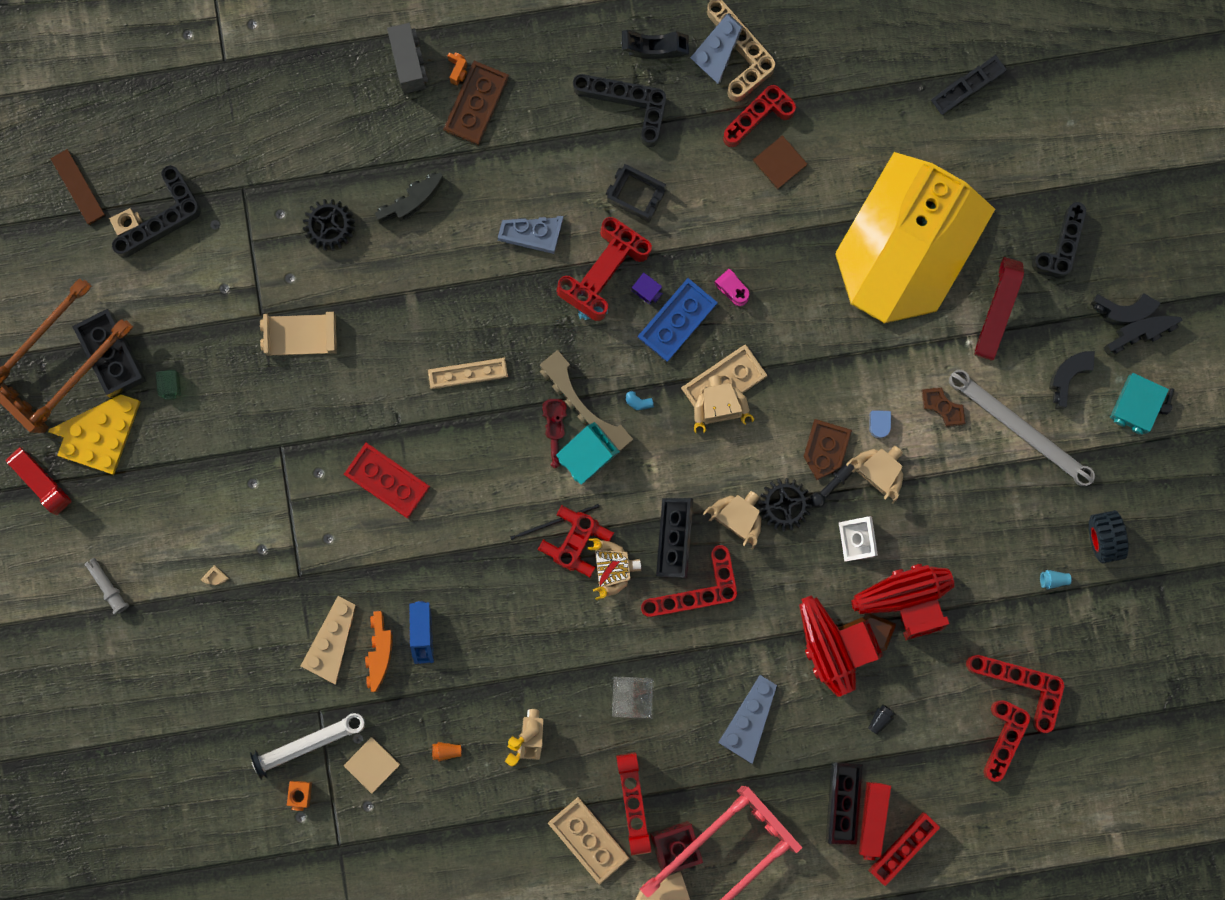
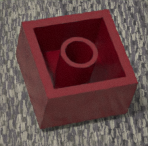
[650,821,703,873]

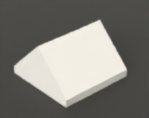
[839,516,878,561]

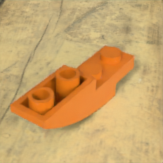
[365,611,393,692]

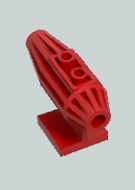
[851,564,955,641]
[799,595,883,697]

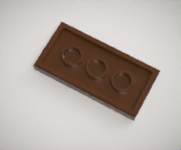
[443,60,509,146]

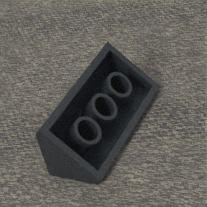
[656,498,693,579]
[826,762,863,845]

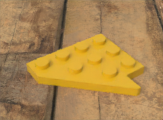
[48,394,141,475]

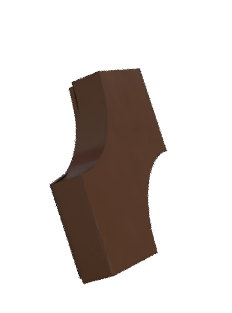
[921,387,966,427]

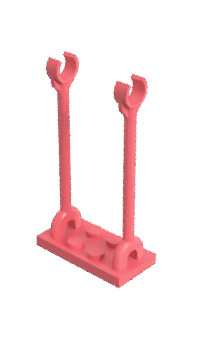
[640,786,802,900]

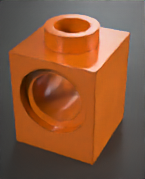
[287,781,312,811]

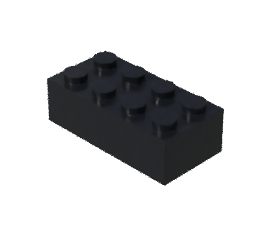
[72,309,146,399]

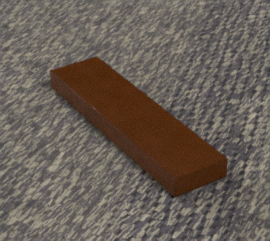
[50,149,106,225]

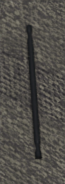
[510,504,599,540]

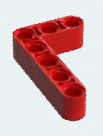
[641,545,737,617]
[966,655,1064,733]

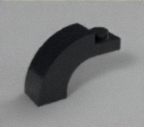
[1090,293,1161,325]
[1049,351,1095,410]

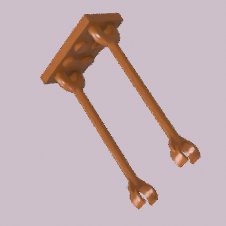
[0,279,133,433]

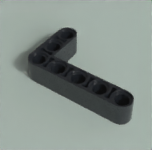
[573,74,666,147]
[112,165,201,258]

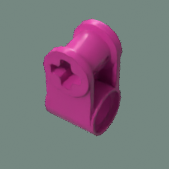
[714,269,749,306]

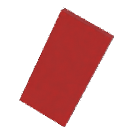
[343,443,430,519]

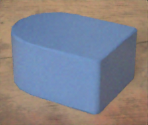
[869,410,891,439]

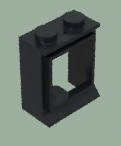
[606,164,667,223]

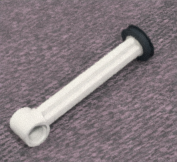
[250,713,366,780]

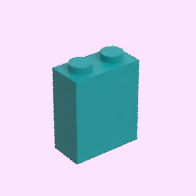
[1110,373,1169,435]
[556,422,620,485]

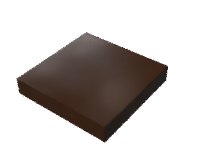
[753,135,807,190]

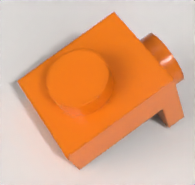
[447,53,468,86]

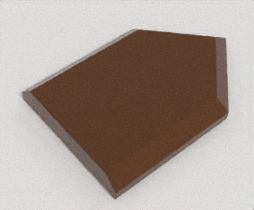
[803,419,852,480]
[838,614,896,652]

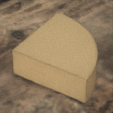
[201,565,229,585]

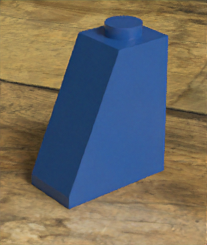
[409,601,434,664]

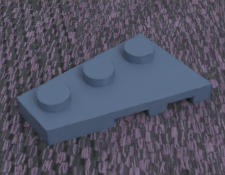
[498,216,564,254]

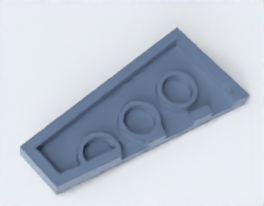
[718,675,777,764]

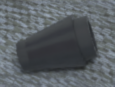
[868,704,896,735]

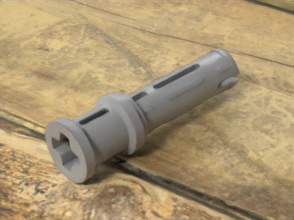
[84,558,129,615]

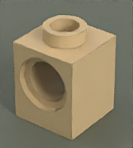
[109,208,143,236]

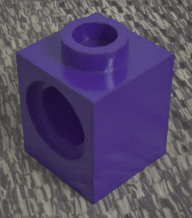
[632,272,663,305]

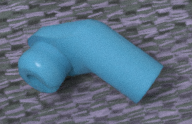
[626,391,654,410]

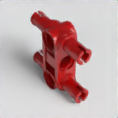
[538,505,614,578]

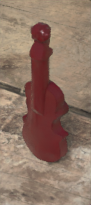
[542,399,567,468]

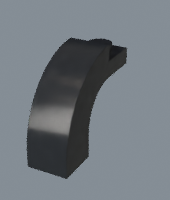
[621,29,689,59]

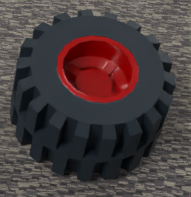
[1089,510,1129,563]

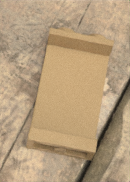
[260,312,337,356]

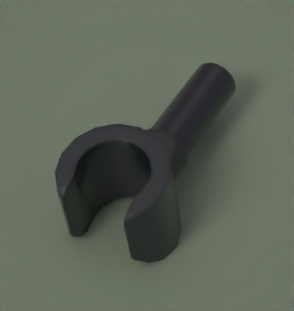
[1159,388,1175,415]

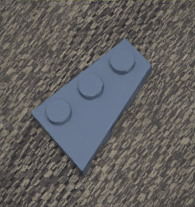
[690,14,743,84]

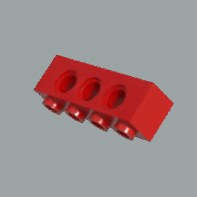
[868,812,941,886]

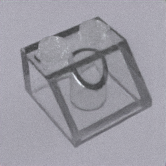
[612,677,653,719]

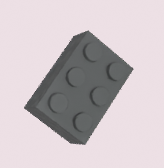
[387,23,428,94]

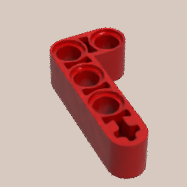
[723,85,796,147]
[5,447,72,515]
[983,700,1030,782]

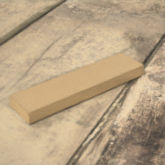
[428,358,508,390]

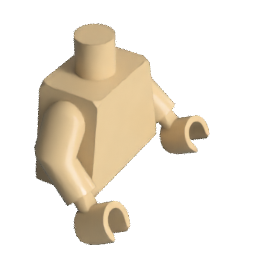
[846,446,903,504]
[703,491,762,550]

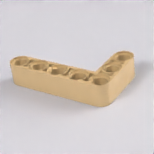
[707,0,775,102]

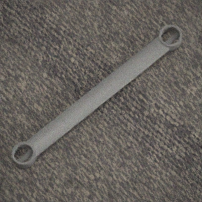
[949,370,1095,486]

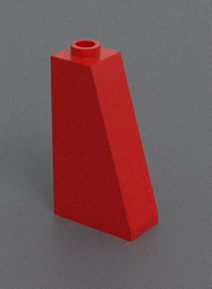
[859,782,891,861]

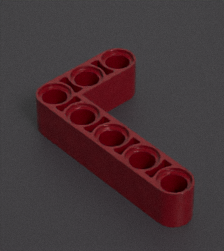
[974,257,1024,361]

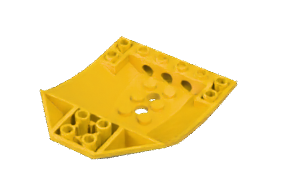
[835,152,995,323]

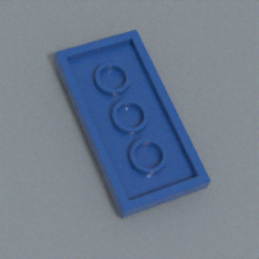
[637,278,718,362]

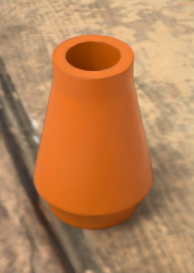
[432,742,461,762]

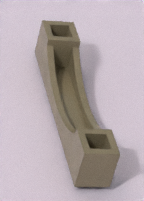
[539,350,633,455]

